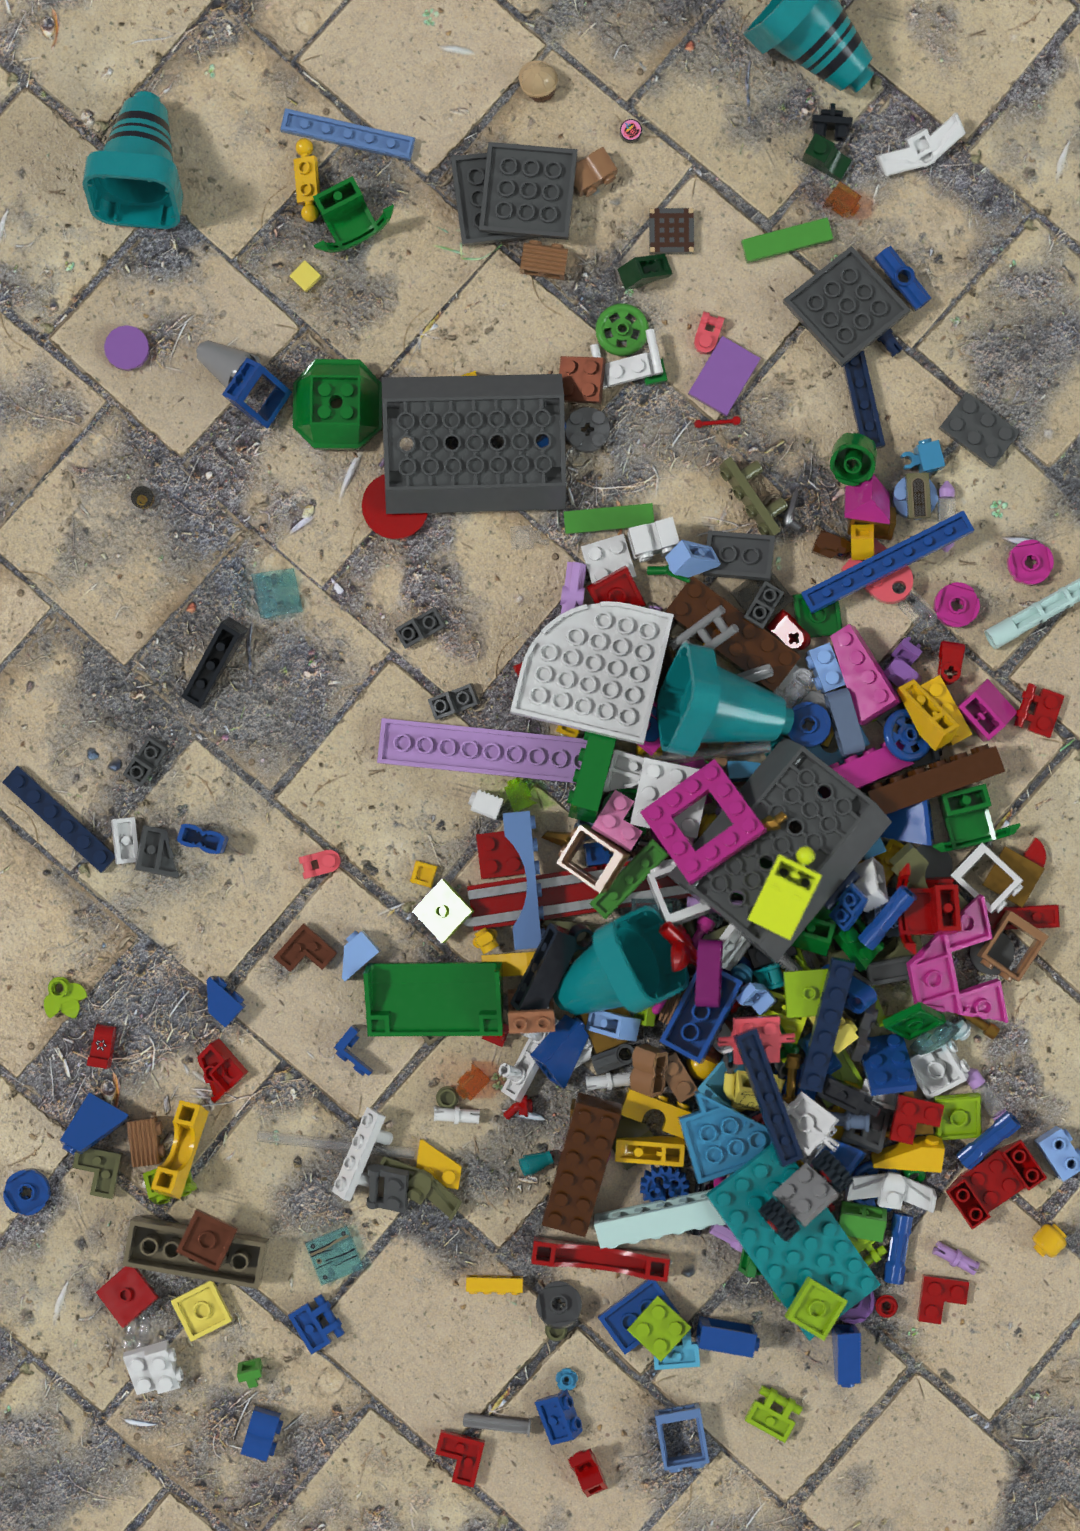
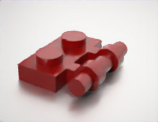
[1014,683,1065,738]

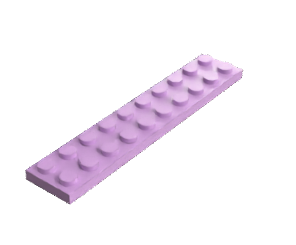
[377,718,587,783]

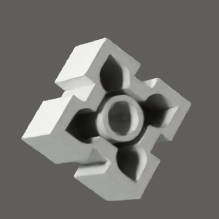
[627,517,679,563]

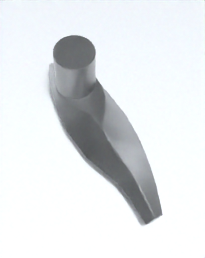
[782,489,802,532]

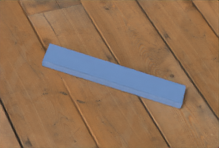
[280,108,415,161]

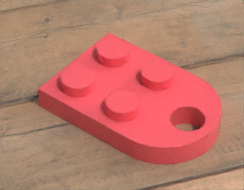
[841,538,913,604]

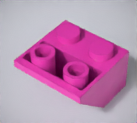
[957,679,1017,742]

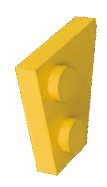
[416,1139,462,1189]

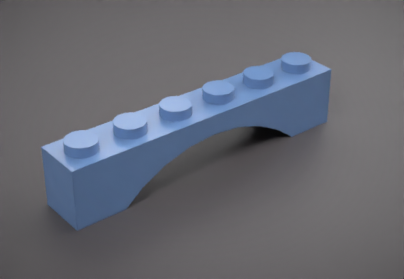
[503,811,545,950]

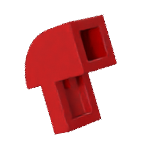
[568,1448,608,1498]

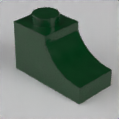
[802,133,852,182]
[617,253,673,290]

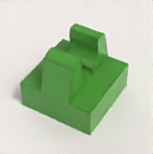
[237,1357,263,1389]

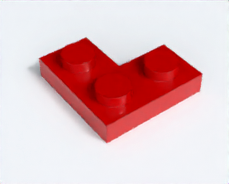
[889,1094,945,1145]
[917,1274,969,1324]
[435,1429,485,1488]

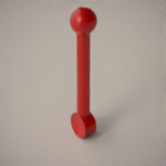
[694,416,741,428]

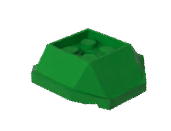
[293,359,383,450]

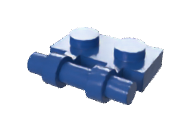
[288,1294,345,1355]

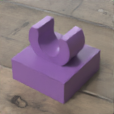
[891,637,922,666]

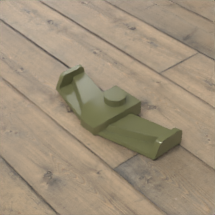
[379,1156,462,1221]

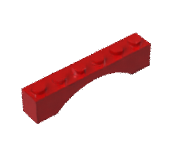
[531,1236,670,1282]

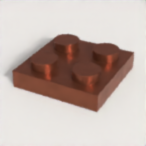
[559,356,606,404]
[176,1209,238,1272]

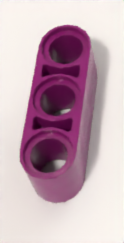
[695,939,723,1008]

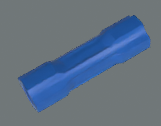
[858,885,917,950]
[956,1111,1021,1170]
[883,1212,913,1285]

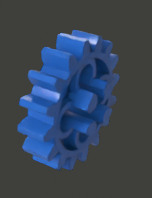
[640,1165,689,1202]

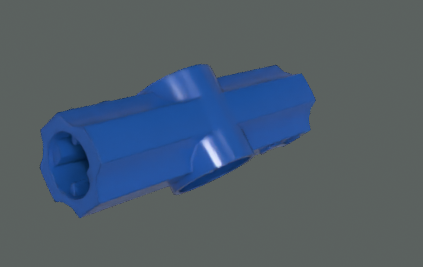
[875,245,931,311]

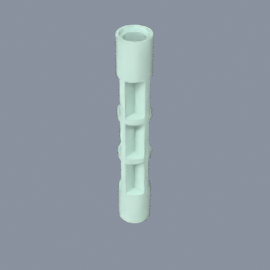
[984,578,1080,650]

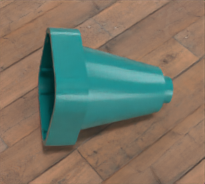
[656,642,794,757]
[553,906,689,1015]

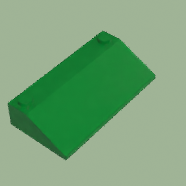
[363,962,503,1037]

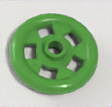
[595,303,649,356]

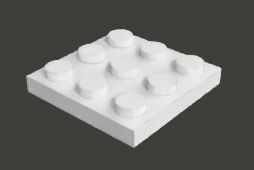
[630,757,706,838]

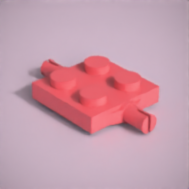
[717,1015,795,1065]

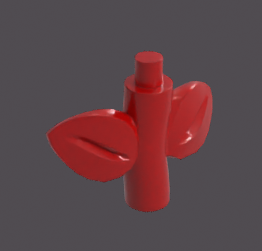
[658,921,698,972]

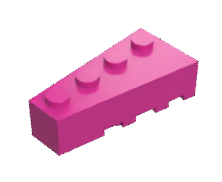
[830,624,902,726]
[818,741,914,799]

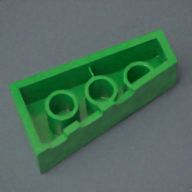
[567,731,616,824]

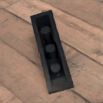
[181,617,248,708]

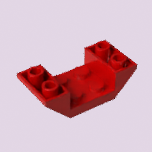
[946,1139,1047,1230]

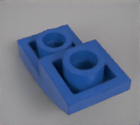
[829,883,868,931]

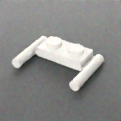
[590,329,663,389]

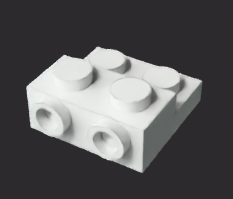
[909,1036,970,1100]
[123,1340,184,1395]

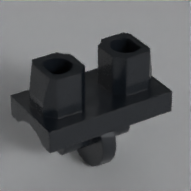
[809,103,853,142]

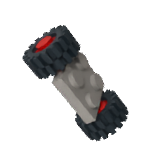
[759,1149,854,1242]

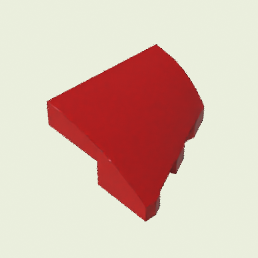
[197,1039,248,1103]

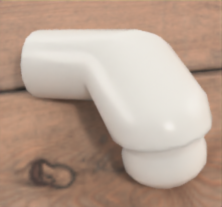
[574,1038,594,1069]

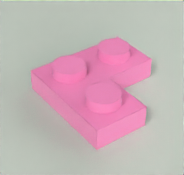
[591,790,643,852]

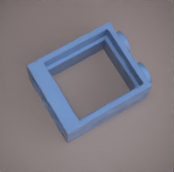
[654,1403,710,1473]

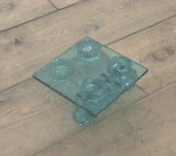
[251,568,303,619]

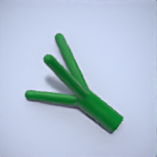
[647,564,691,583]

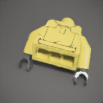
[723,1054,788,1112]

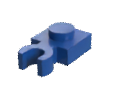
[583,842,614,867]

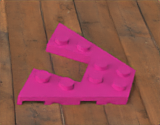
[906,894,1009,1023]

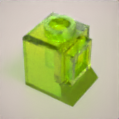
[504,777,537,812]

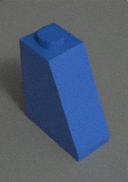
[530,1015,589,1089]
[60,1093,129,1155]
[832,1323,861,1388]

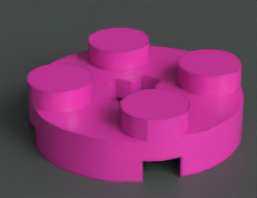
[1007,540,1054,585]
[933,582,980,628]

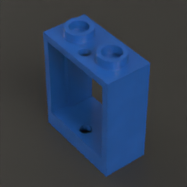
[222,358,292,429]
[695,1316,760,1358]

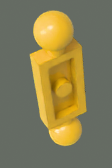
[293,138,320,222]

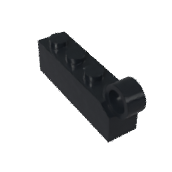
[510,923,594,1011]

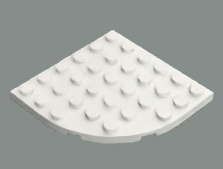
[510,601,674,745]

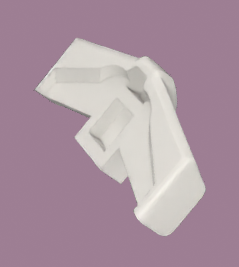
[875,112,966,176]
[844,1172,937,1213]

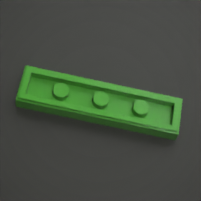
[741,217,833,263]
[563,503,654,535]
[589,839,669,920]

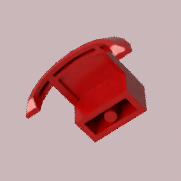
[897,863,962,955]

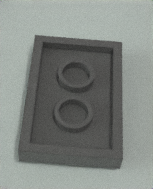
[938,392,1020,469]
[703,530,776,581]

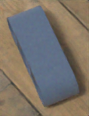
[824,688,865,757]

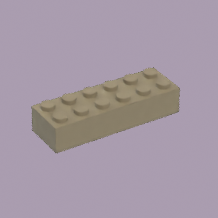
[122,1216,269,1289]

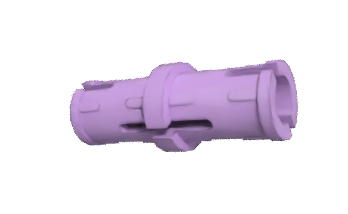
[932,1241,980,1275]

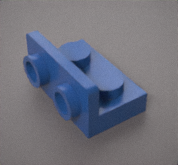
[534,1389,582,1445]

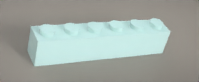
[594,1189,726,1249]

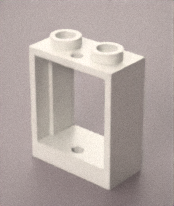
[951,843,1024,913]
[647,861,710,926]

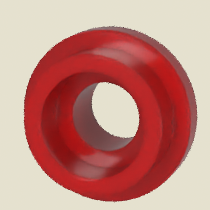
[875,1294,898,1318]

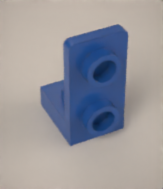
[334,1025,373,1076]

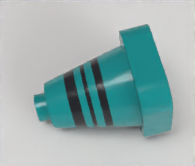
[743,0,874,93]
[82,91,183,229]

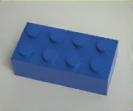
[659,971,745,1064]

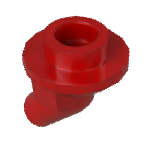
[503,1095,533,1120]

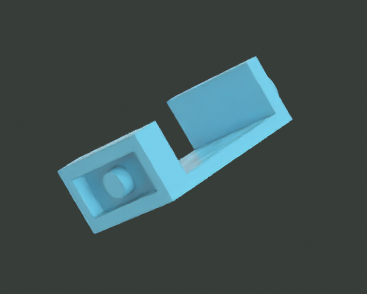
[697,1051,746,1111]

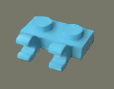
[653,1329,700,1370]

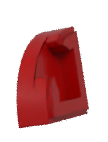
[1022,837,1046,867]

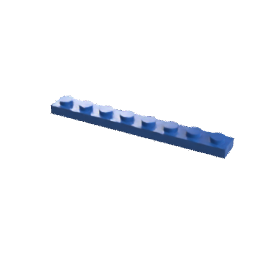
[801,510,974,614]

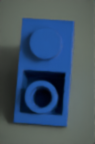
[207,976,246,1027]

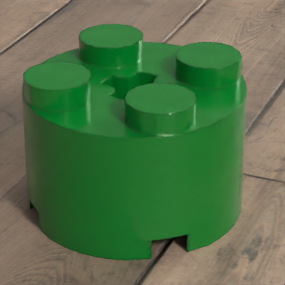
[830,433,877,486]

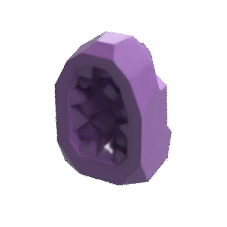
[883,656,922,687]

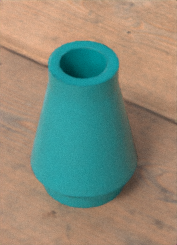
[518,1151,554,1177]

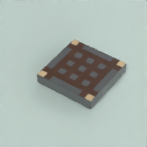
[649,208,694,254]

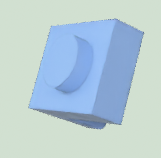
[736,983,776,1015]

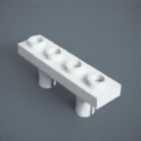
[499,1017,560,1103]
[332,1107,393,1201]

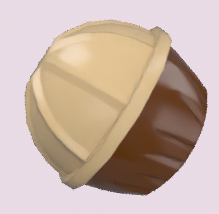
[519,60,558,103]

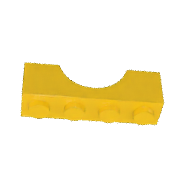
[151,1100,209,1199]

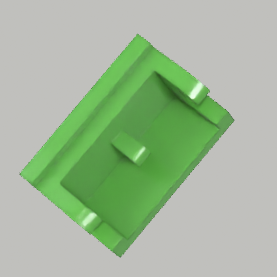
[838,1201,887,1243]

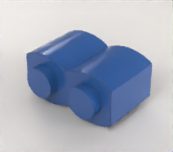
[177,824,229,854]
[240,1406,284,1462]

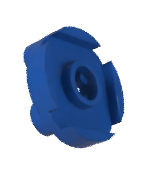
[788,702,832,748]
[3,1169,51,1215]

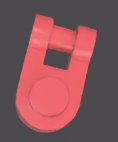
[694,311,725,354]
[298,850,341,879]

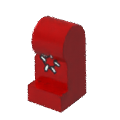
[87,1023,116,1069]

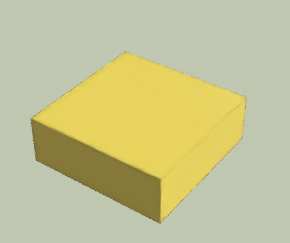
[290,260,321,293]

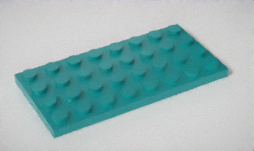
[705,1144,881,1341]

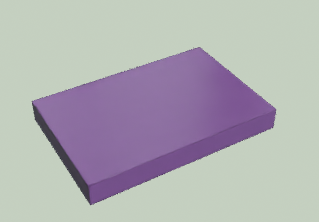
[688,336,761,417]

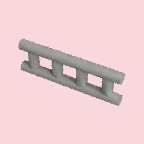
[666,605,739,656]

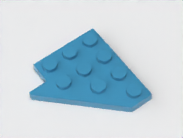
[678,1091,772,1184]

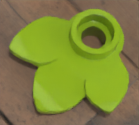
[44,977,87,1018]

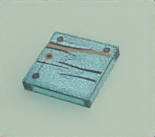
[305,1225,364,1286]

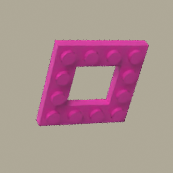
[640,759,767,885]

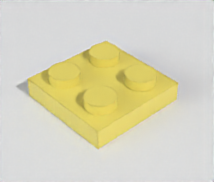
[171,1281,233,1342]

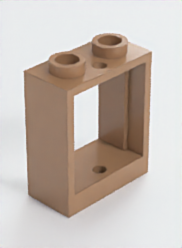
[557,824,631,893]
[977,910,1049,983]

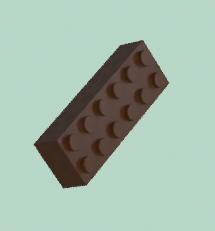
[665,576,801,693]
[862,744,1005,814]
[542,1092,622,1238]

